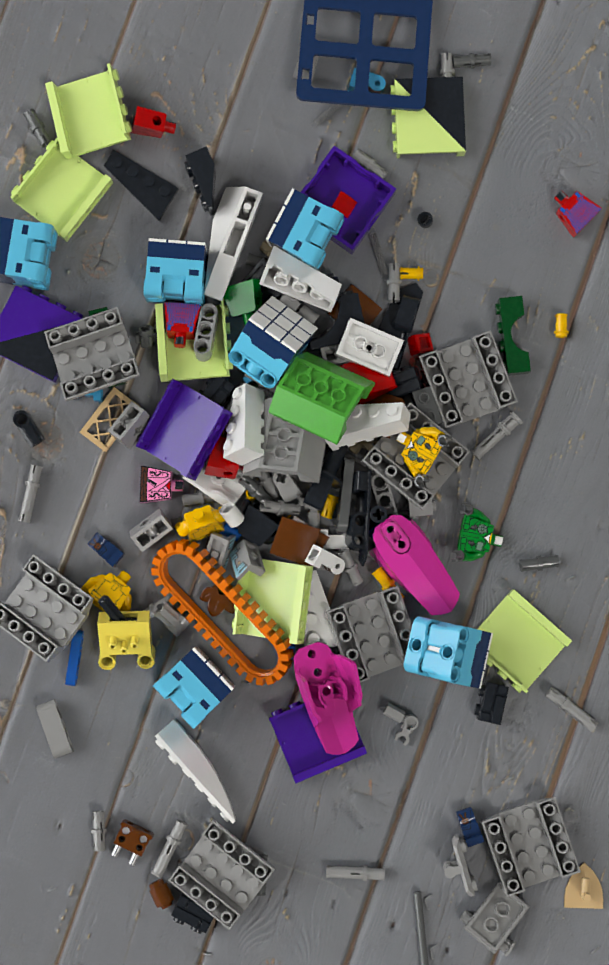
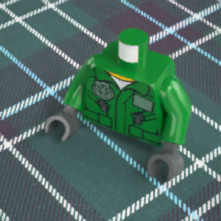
[451,503,503,562]

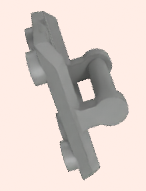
[443,834,478,897]

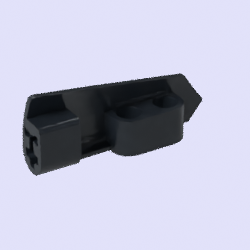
[368,283,423,371]
[346,469,372,566]

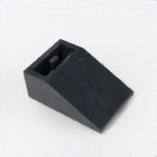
[184,146,216,216]

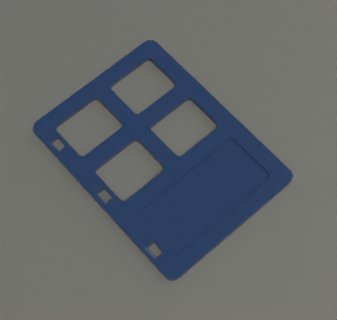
[296,0,433,111]

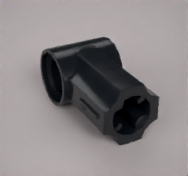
[13,410,45,448]

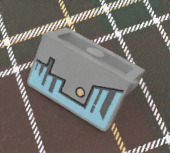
[206,532,236,570]
[229,539,266,580]

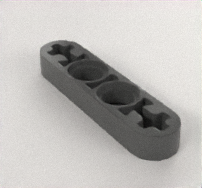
[336,457,354,532]

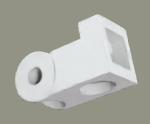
[321,529,356,550]
[305,544,345,575]

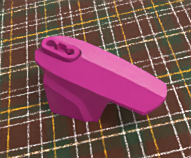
[369,515,460,615]
[294,642,363,755]

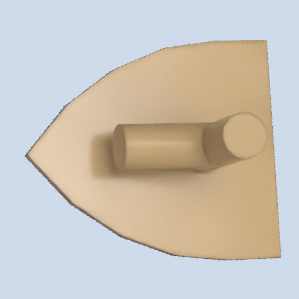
[564,863,603,909]

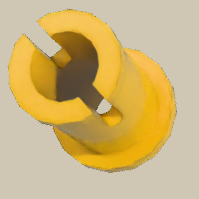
[400,266,423,281]
[554,313,569,338]
[320,494,339,519]

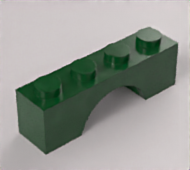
[495,296,531,376]

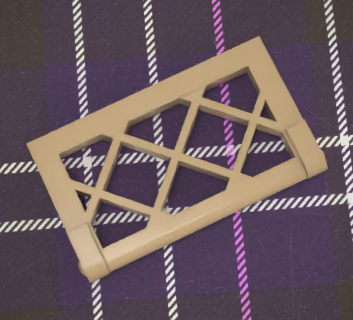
[80,387,140,452]

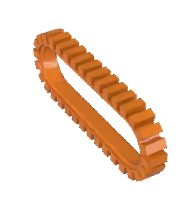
[151,539,294,686]

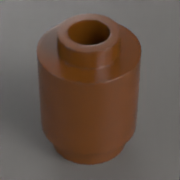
[149,878,174,910]

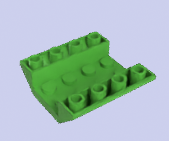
[269,352,375,445]

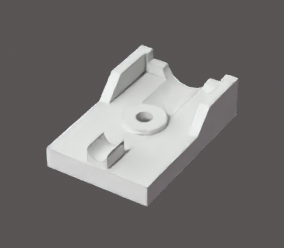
[334,318,404,377]
[183,453,254,506]

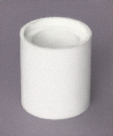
[219,502,244,528]

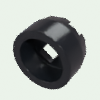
[417,212,433,228]

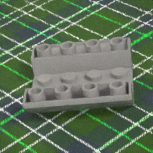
[44,307,140,401]
[419,330,518,429]
[242,397,326,483]
[362,403,470,510]
[0,554,94,662]
[326,586,412,683]
[481,797,581,897]
[168,819,275,930]

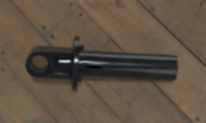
[303,445,348,511]

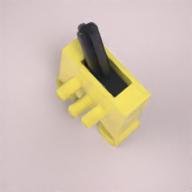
[97,595,156,670]

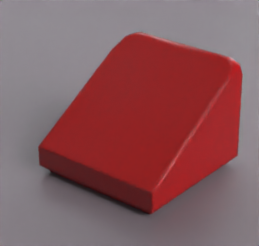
[332,191,357,219]
[407,333,434,356]

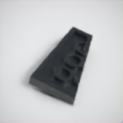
[104,150,179,221]

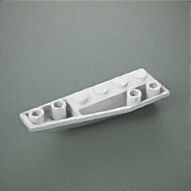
[204,186,263,301]
[155,718,236,824]

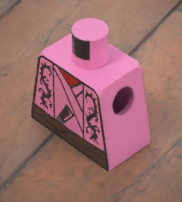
[140,466,184,503]

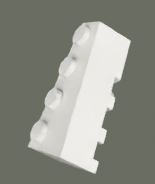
[259,246,342,312]
[223,383,265,466]
[325,402,410,451]
[304,570,338,647]

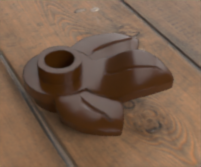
[200,584,235,617]

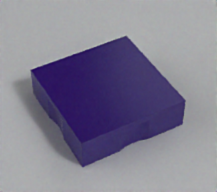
[301,146,396,255]

